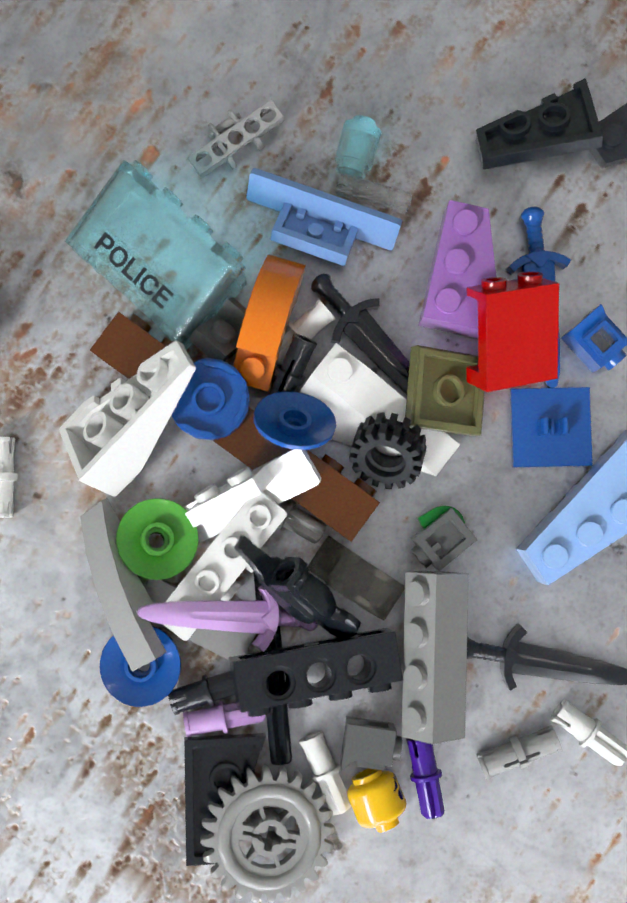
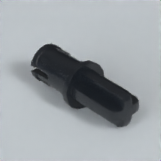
[168,670,235,715]

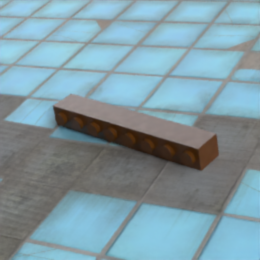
[90,311,380,542]

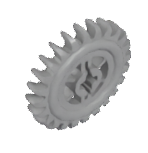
[200,764,336,903]

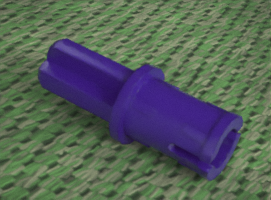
[406,738,445,819]

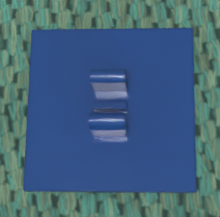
[510,387,593,468]

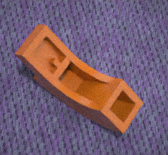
[233,254,306,392]

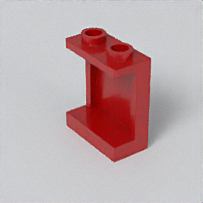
[466,271,559,392]

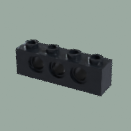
[229,628,403,717]

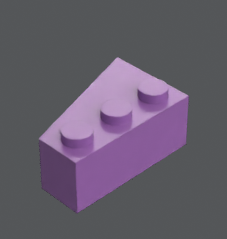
[418,200,496,339]

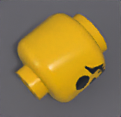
[347,768,407,832]

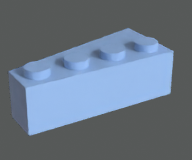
[516,430,627,585]

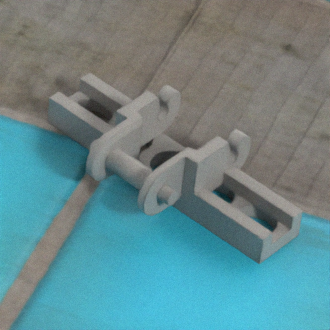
[188,99,284,178]

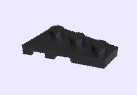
[184,733,266,866]

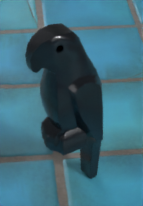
[234,535,361,638]

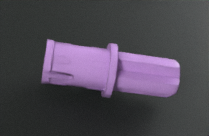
[183,701,265,738]

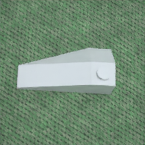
[59,340,196,497]
[299,343,460,476]

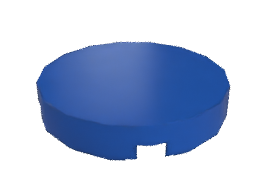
[171,358,250,441]

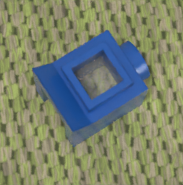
[561,304,627,373]

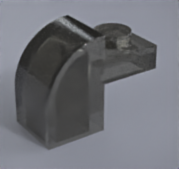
[306,535,405,621]

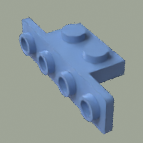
[246,168,402,266]

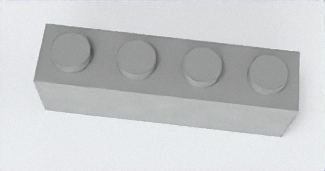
[401,571,468,744]

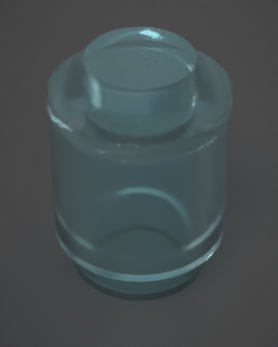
[334,115,382,179]

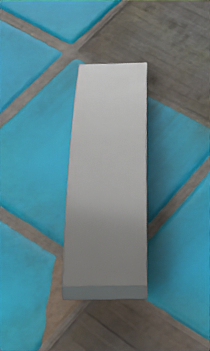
[80,498,167,672]

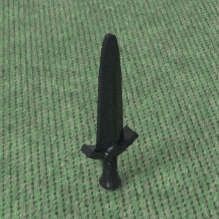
[311,273,410,395]
[467,624,627,691]

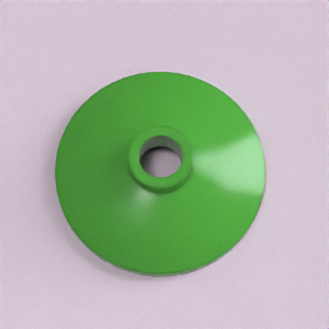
[116,498,198,580]

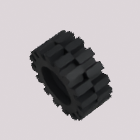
[349,413,427,489]

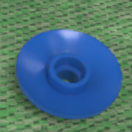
[254,392,336,450]
[100,626,181,707]

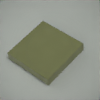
[405,345,485,436]

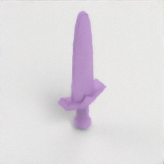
[137,585,318,652]

